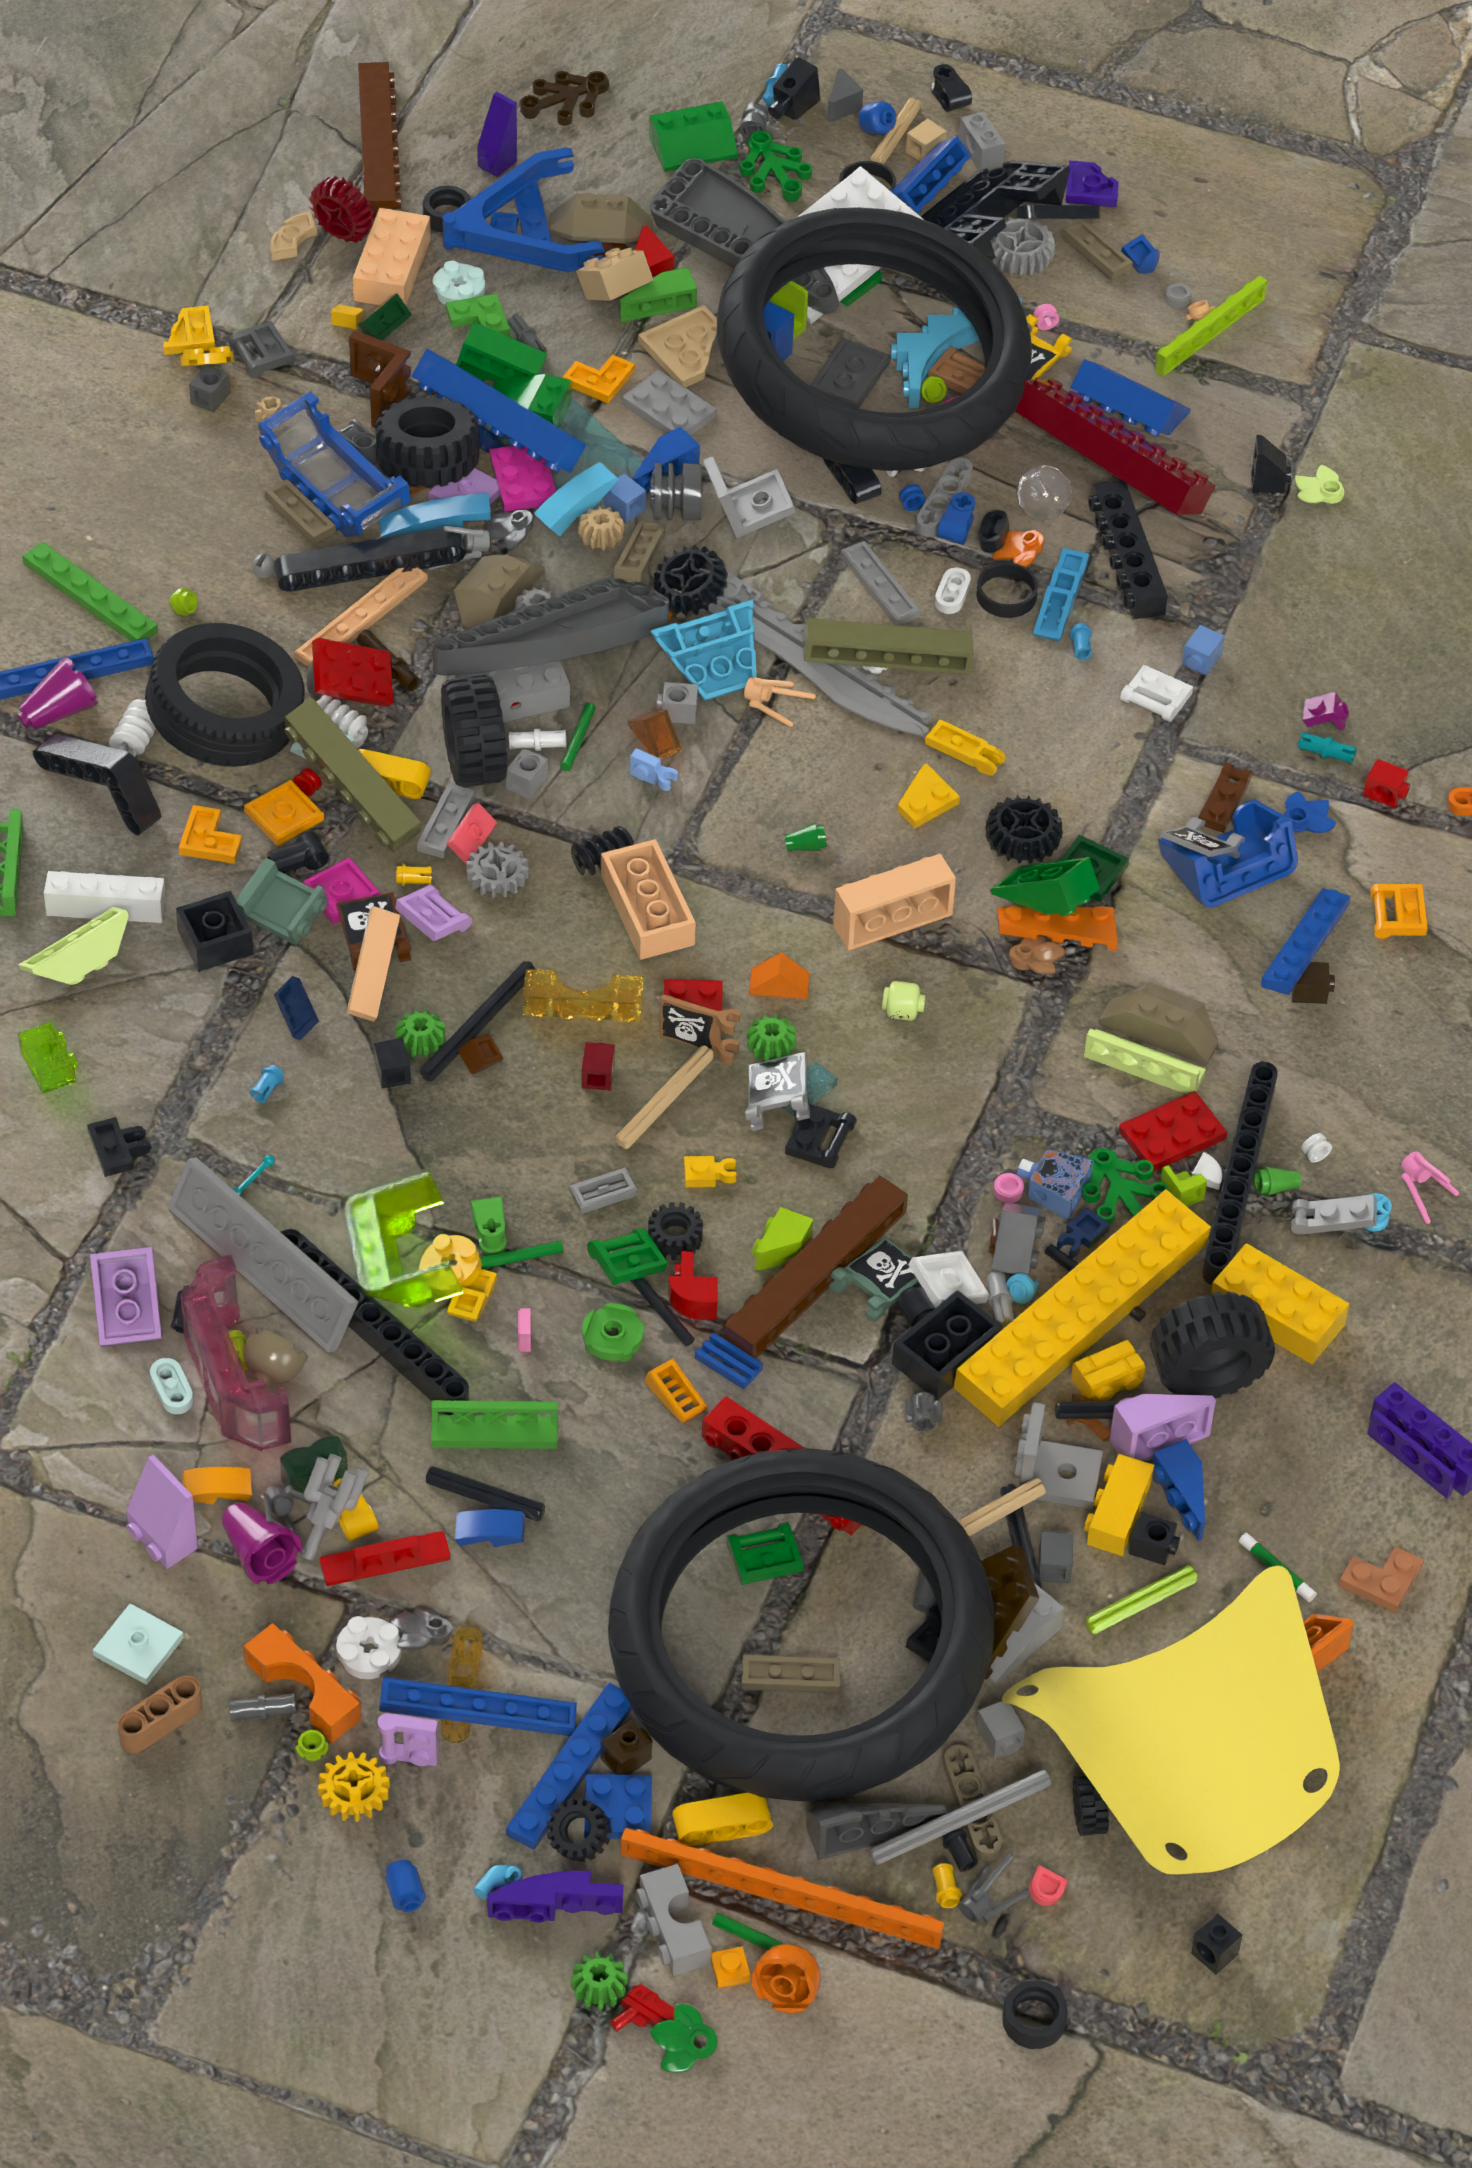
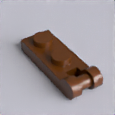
[1198,762,1253,833]

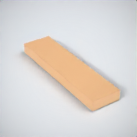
[346,906,400,1022]

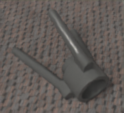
[260,1484,313,1554]
[958,1853,1030,1923]

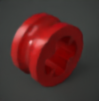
[293,768,322,797]

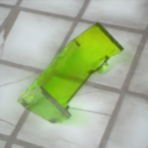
[344,1171,463,1308]

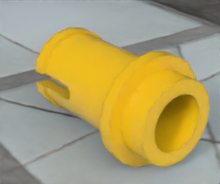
[396,863,432,886]
[932,1863,962,1909]

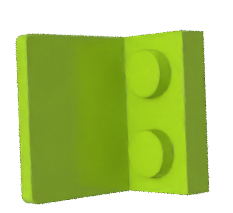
[769,281,808,340]

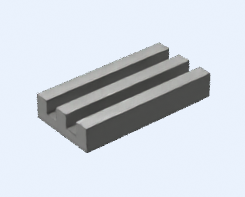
[570,1167,637,1214]

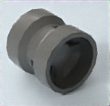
[740,104,768,139]

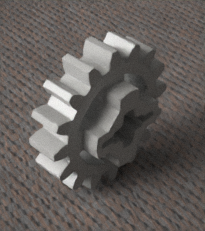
[466,842,529,898]

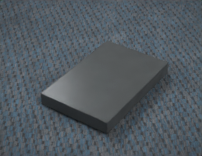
[810,338,891,408]

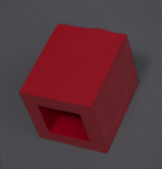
[582,1042,615,1091]

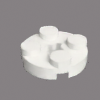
[336,1616,402,1679]

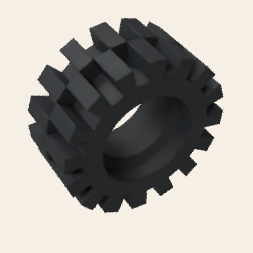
[648,1202,703,1260]
[1073,1775,1109,1836]
[546,1798,611,1862]

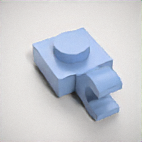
[630,748,678,791]

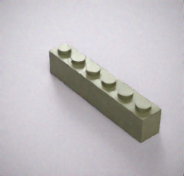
[803,618,974,675]
[284,697,421,852]

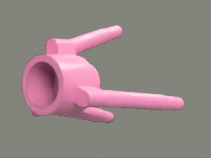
[1401,1151,1459,1224]

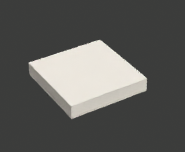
[908,1251,990,1308]

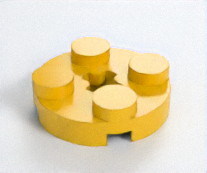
[180,346,234,366]
[419,1234,482,1294]

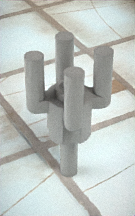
[302,1454,369,1561]

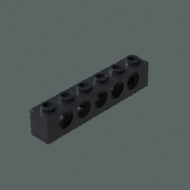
[1088,480,1168,620]

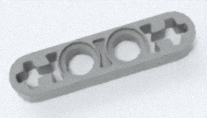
[916,458,973,537]

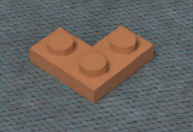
[1338,1546,1424,1613]

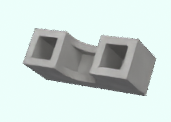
[636,1864,711,1976]

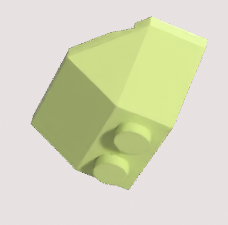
[18,907,129,985]

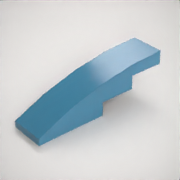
[380,493,491,538]
[1033,548,1089,642]

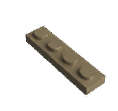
[614,520,666,583]

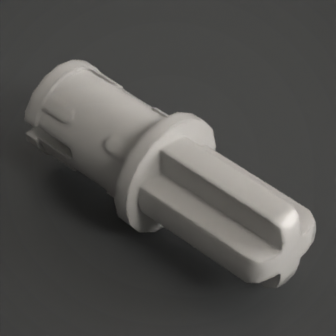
[986,1271,1014,1328]

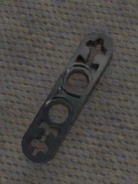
[1017,205,1100,219]

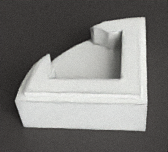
[1192,1152,1222,1190]

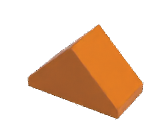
[749,952,810,999]

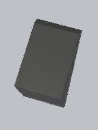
[828,69,863,122]

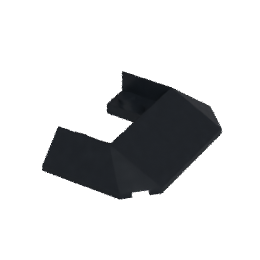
[921,160,1070,258]

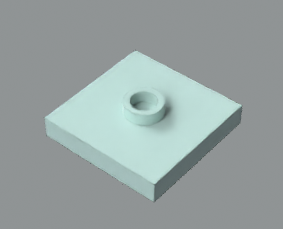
[93,1603,184,1685]

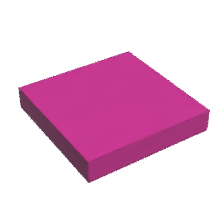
[301,857,381,925]

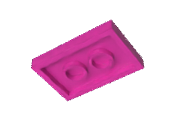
[489,446,556,512]

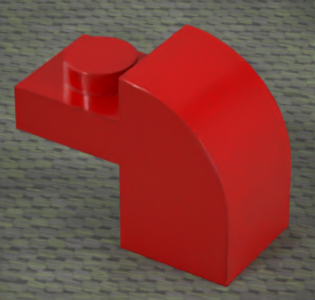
[668,1251,718,1320]

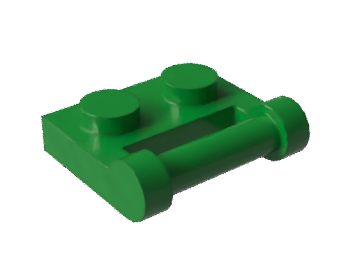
[587,1227,668,1285]
[726,1522,803,1585]

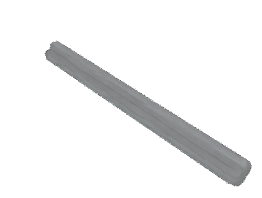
[870,1770,1052,1865]

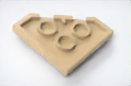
[638,305,717,388]

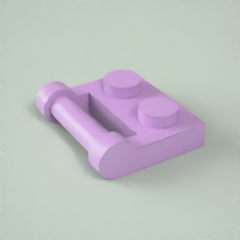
[395,885,472,941]
[377,1713,439,1766]

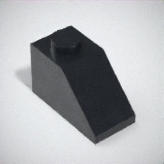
[1251,435,1292,494]

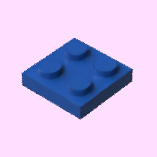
[584,1774,652,1839]

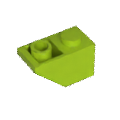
[752,1207,814,1271]

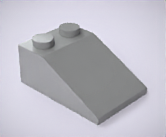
[988,1584,1064,1686]

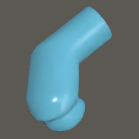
[473,1865,522,1900]

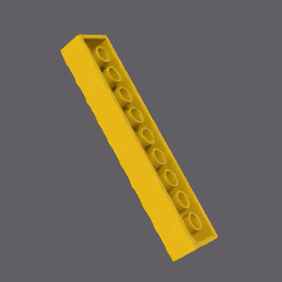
[953,1189,1211,1427]

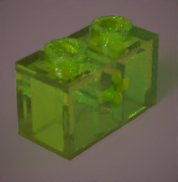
[18,1021,78,1094]

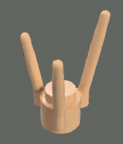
[744,677,816,727]

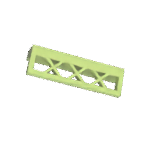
[1084,1028,1206,1094]

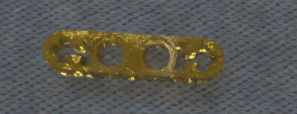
[441,1627,483,1743]

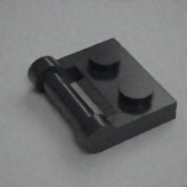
[785,1103,857,1168]

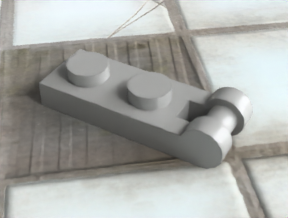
[1291,1194,1377,1234]

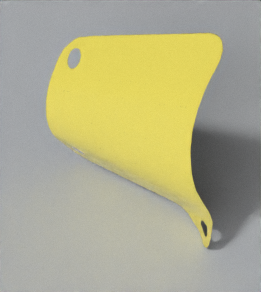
[1002,1565,1340,1875]

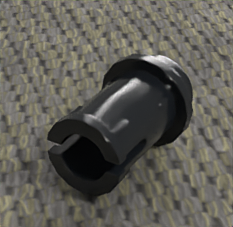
[942,1828,979,1872]

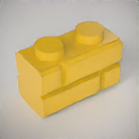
[1071,1340,1145,1401]

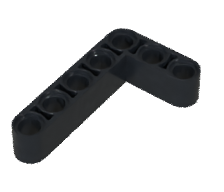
[33,734,161,835]

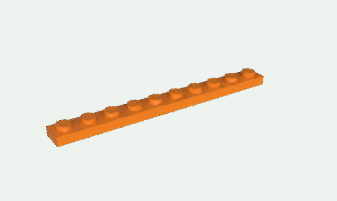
[621,1828,945,1950]

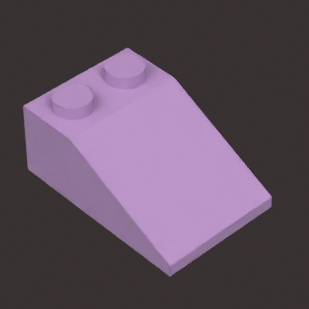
[90,1247,162,1347]
[1110,1394,1216,1462]
[126,1455,198,1569]

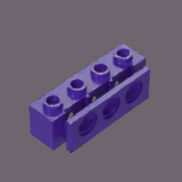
[1367,1382,1472,1499]

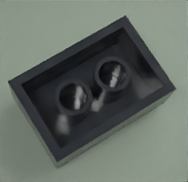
[892,1290,1003,1400]

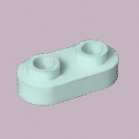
[150,1358,193,1414]

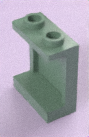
[236,858,328,945]

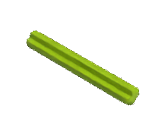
[1085,1566,1198,1634]

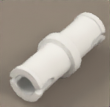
[509,728,567,751]

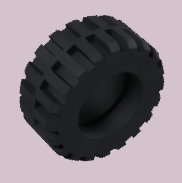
[375,396,479,488]
[441,675,507,787]
[1150,1292,1275,1399]

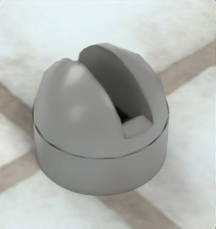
[253,553,275,578]

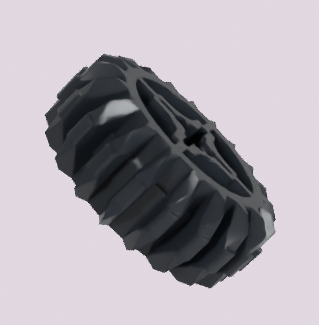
[653,544,728,617]
[985,794,1063,865]

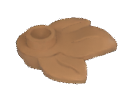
[1009,935,1066,974]

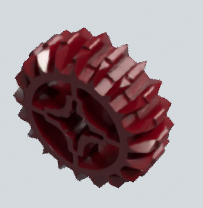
[309,175,375,243]

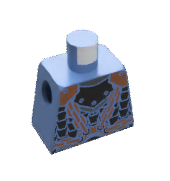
[1017,1150,1094,1220]

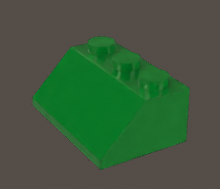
[649,101,738,172]

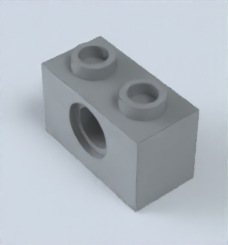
[959,111,1005,171]

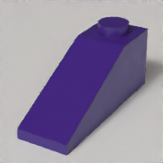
[477,92,517,177]

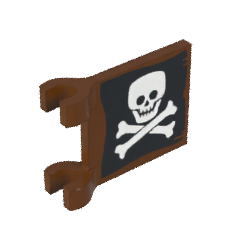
[336,892,411,971]

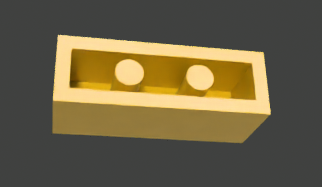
[1084,1454,1155,1557]

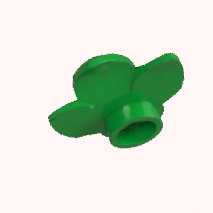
[650,2004,718,2073]

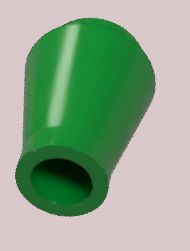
[784,823,827,852]

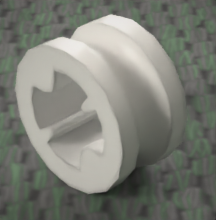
[1301,1133,1332,1163]

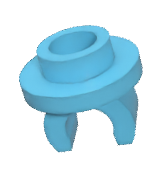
[1006,1273,1039,1304]

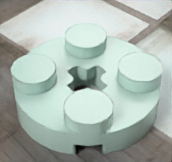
[433,261,485,305]

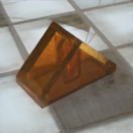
[628,710,681,759]

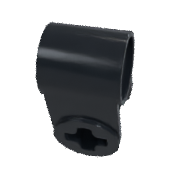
[931,64,972,112]

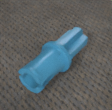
[763,64,788,106]

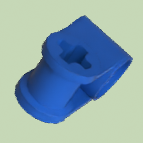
[937,492,975,545]

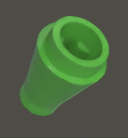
[1254,1166,1301,1196]

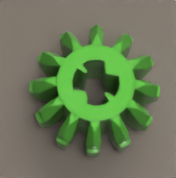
[396,1009,446,1059]
[747,1014,796,1061]
[570,1951,628,2012]

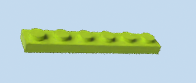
[1155,275,1268,377]

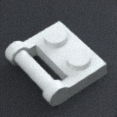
[1120,665,1193,722]

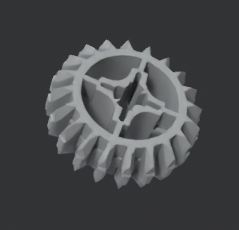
[988,217,1055,277]

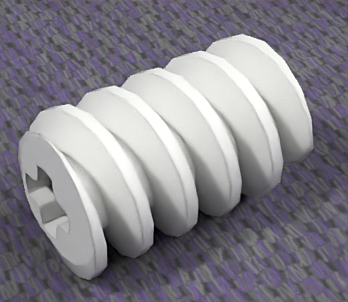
[316,695,368,749]
[109,699,156,757]

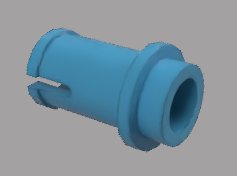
[1070,623,1092,660]
[250,1065,284,1103]

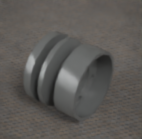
[650,463,701,520]

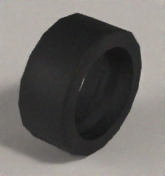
[423,185,471,233]
[1002,1980,1068,2049]

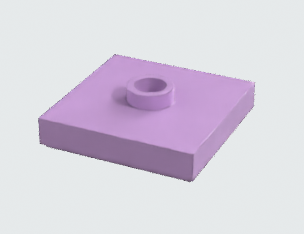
[428,468,500,522]

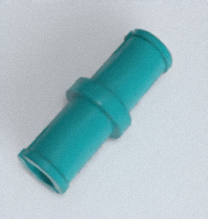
[1298,732,1357,764]

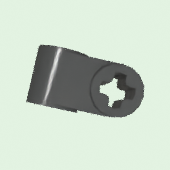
[336,419,378,465]

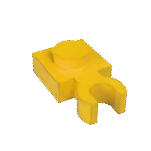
[684,1156,737,1188]

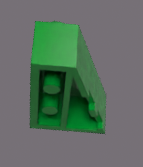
[456,322,547,382]

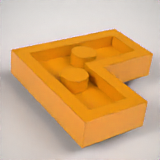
[562,354,635,404]
[178,805,242,864]

